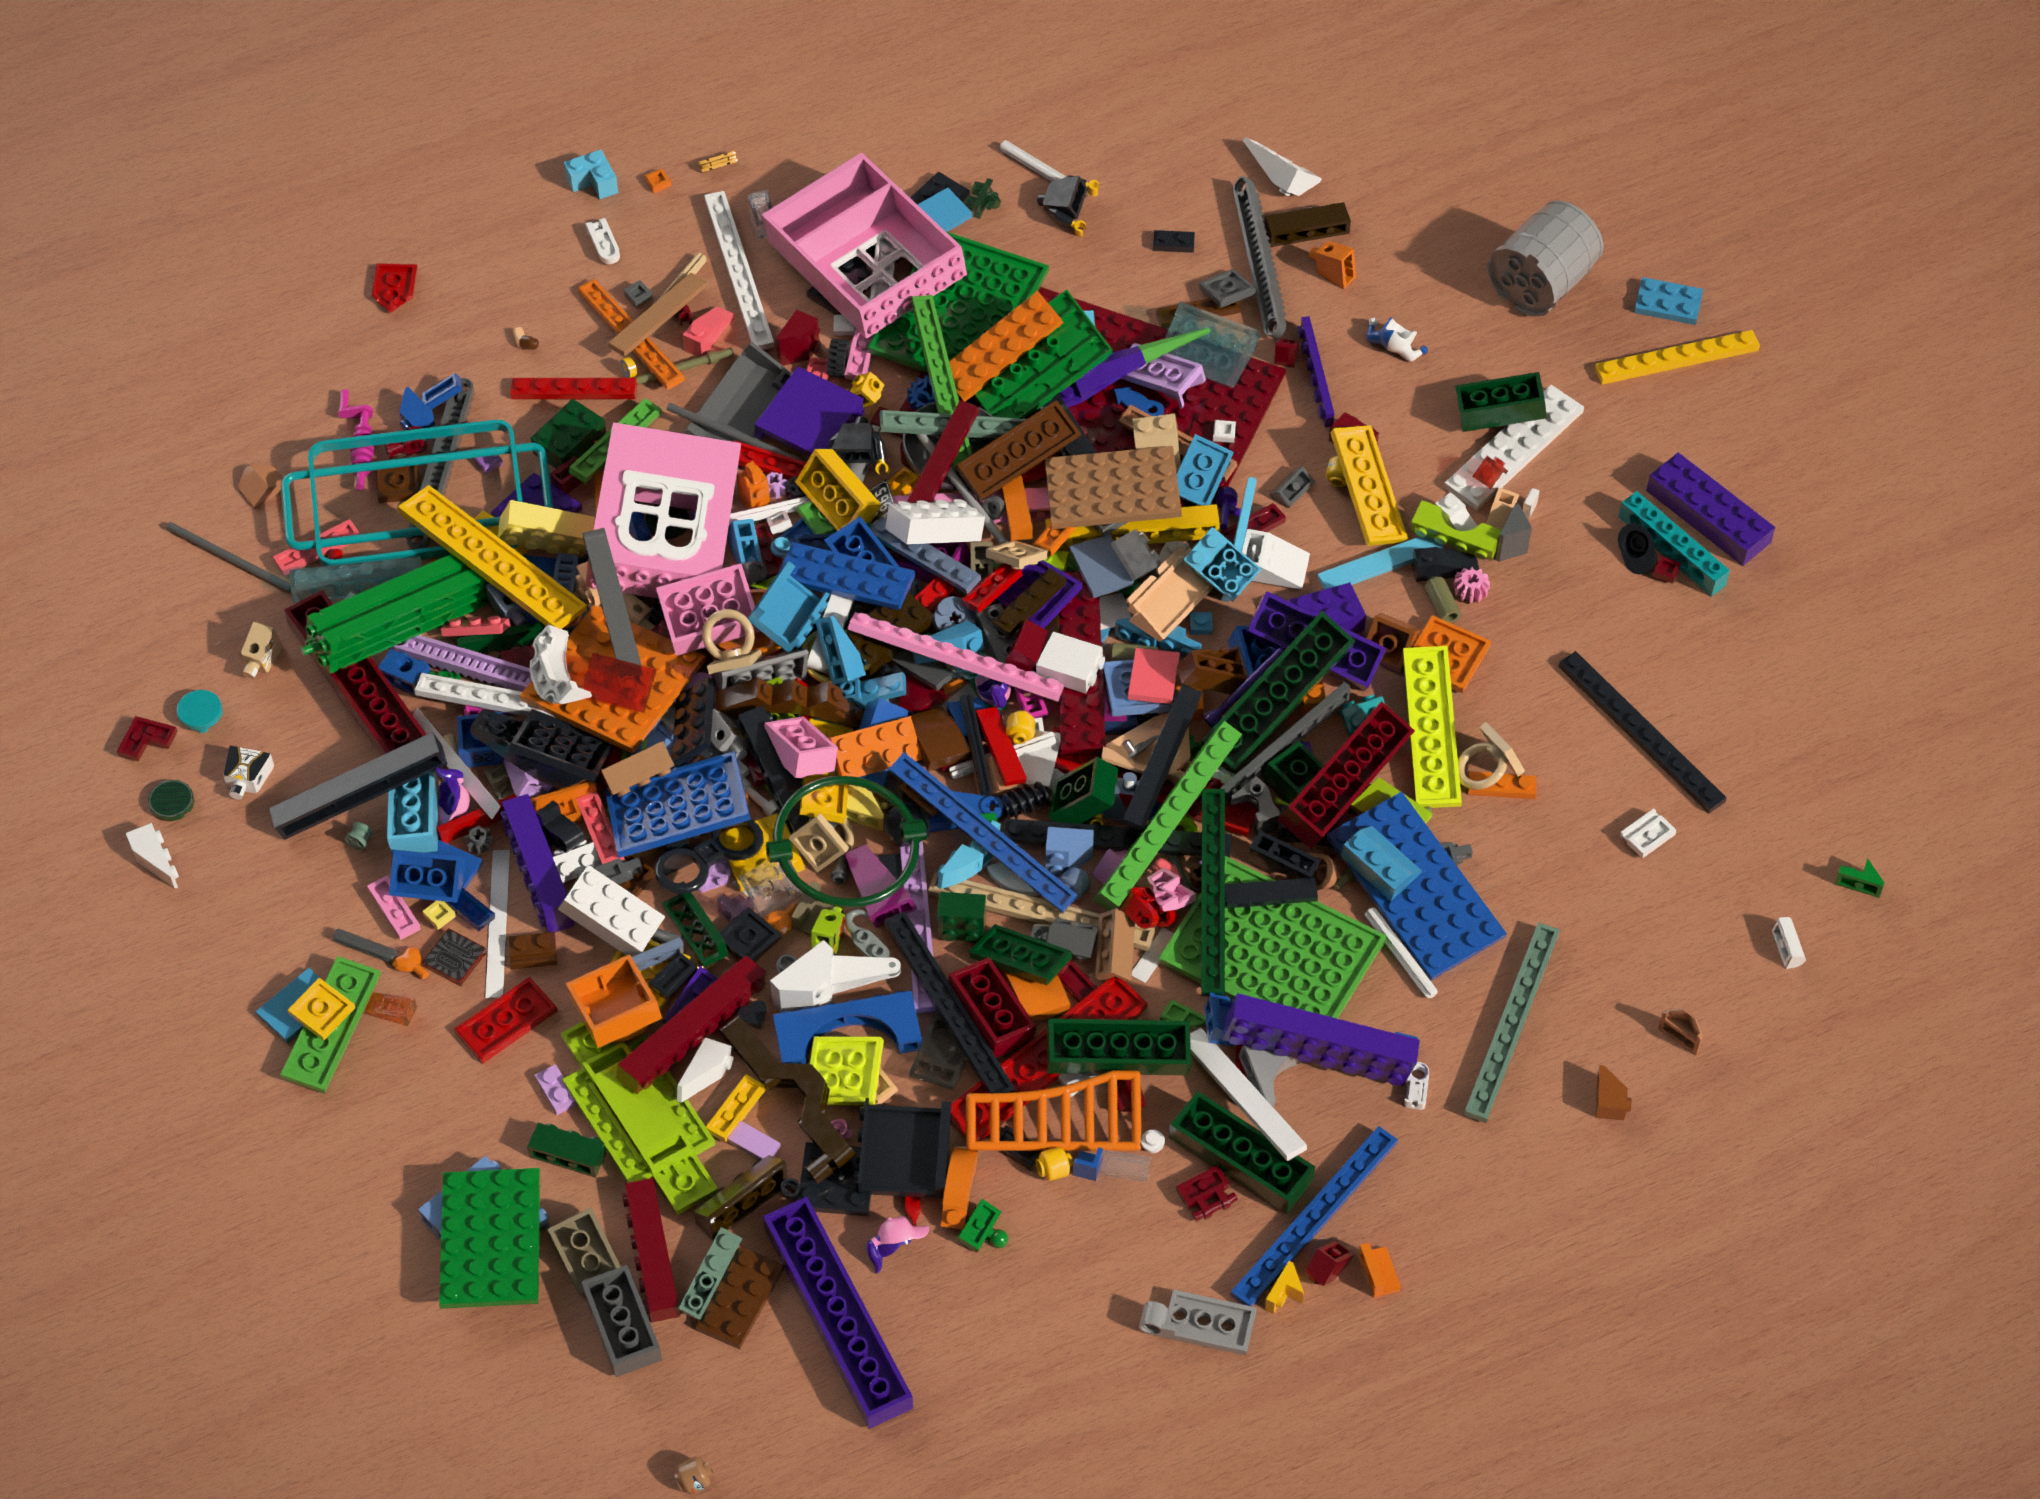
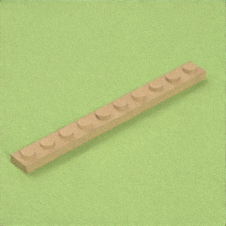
[928,872,1155,951]

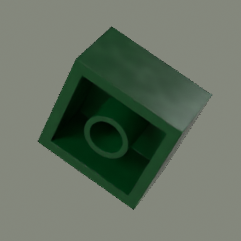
[1262,741,1324,804]
[937,892,986,943]

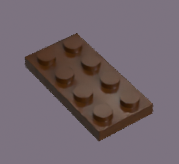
[696,1246,784,1349]

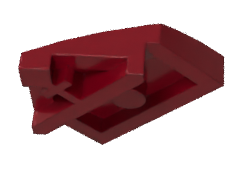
[898,673,948,713]

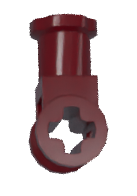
[384,426,427,459]

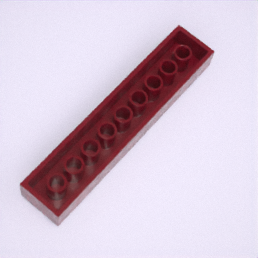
[284,590,427,756]

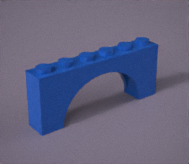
[773,991,922,1064]

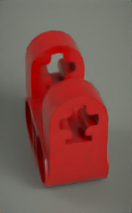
[1120,887,1176,929]

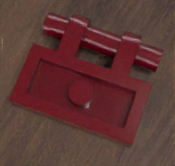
[1176,1165,1238,1222]

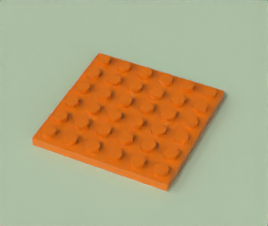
[520,605,706,754]

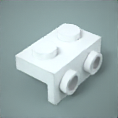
[552,840,602,883]

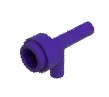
[1216,487,1241,530]

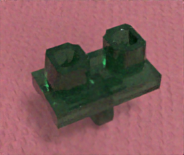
[965,178,1001,219]

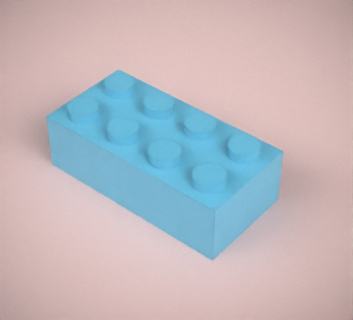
[387,770,439,856]

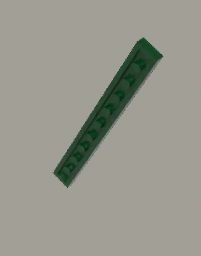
[1201,789,1225,997]

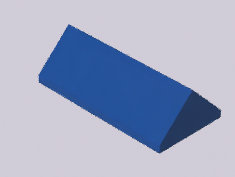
[856,698,908,792]

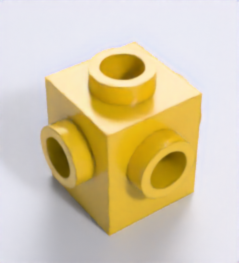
[850,372,884,408]

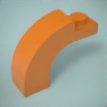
[941,1147,979,1230]

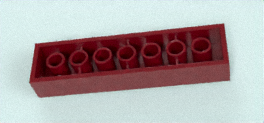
[1277,701,1415,850]

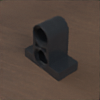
[536,800,585,853]

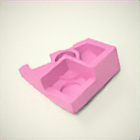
[1147,867,1196,911]

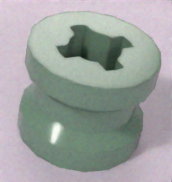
[344,822,373,850]

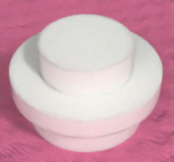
[1141,1130,1165,1153]

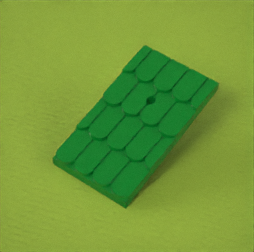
[973,289,1112,419]

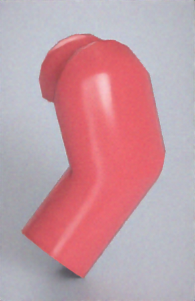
[1151,858,1183,883]

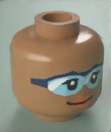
[674,1457,714,1494]

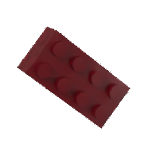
[948,957,1036,1058]

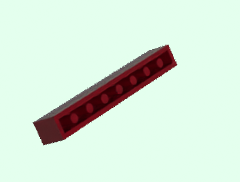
[616,955,766,1095]

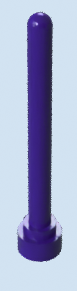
[1202,648,1285,728]

